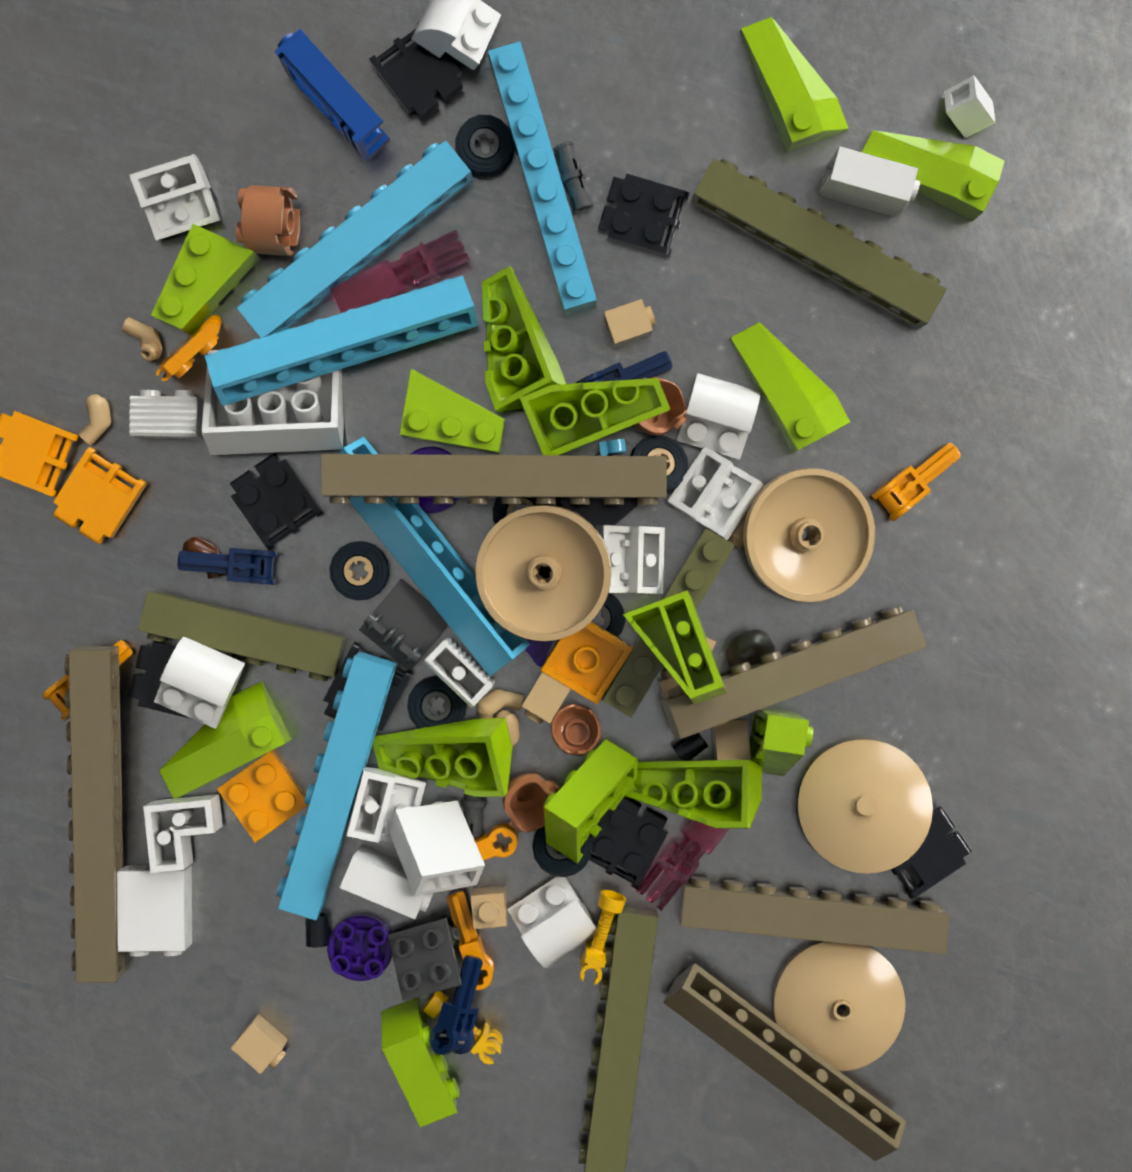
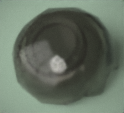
[726,629,776,667]

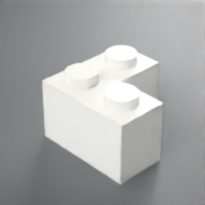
[143,794,223,873]

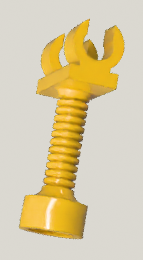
[580,890,626,985]
[422,991,503,1064]

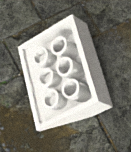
[201,350,344,455]

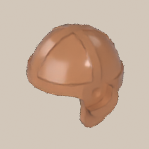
[634,377,687,436]
[502,773,560,833]

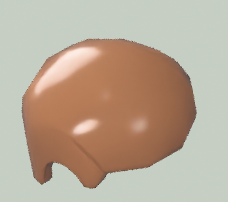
[551,704,601,756]

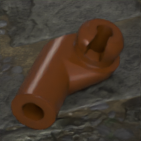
[182,537,224,579]

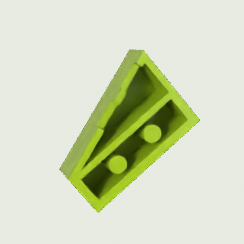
[151,224,262,335]
[399,369,506,455]
[623,590,727,705]
[749,708,813,776]
[543,739,638,864]
[381,997,460,1128]

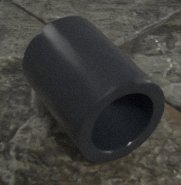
[671,732,709,761]
[305,913,329,948]

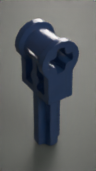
[576,351,673,383]
[177,548,278,585]
[430,955,483,1055]

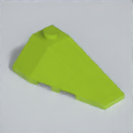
[740,17,849,154]
[861,130,1004,221]
[482,266,566,412]
[730,322,850,454]
[520,378,671,455]
[159,681,292,798]
[373,718,513,797]
[625,760,762,829]

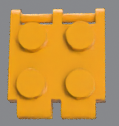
[156,315,222,381]
[0,411,79,497]
[53,447,147,544]

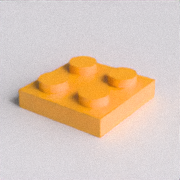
[541,622,633,705]
[217,750,309,842]

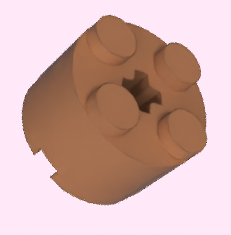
[236,185,300,256]

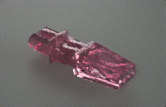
[330,230,470,313]
[636,819,729,911]

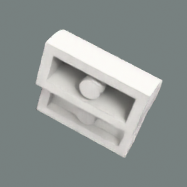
[411,0,501,70]
[129,154,221,241]
[677,373,760,460]
[668,446,764,540]
[596,525,665,594]
[154,636,245,729]
[346,767,426,843]
[507,877,597,968]

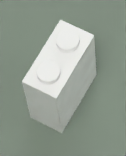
[819,146,920,217]
[388,801,485,896]
[340,845,433,919]
[117,865,192,957]

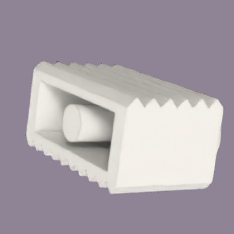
[129,390,203,439]
[423,637,495,708]

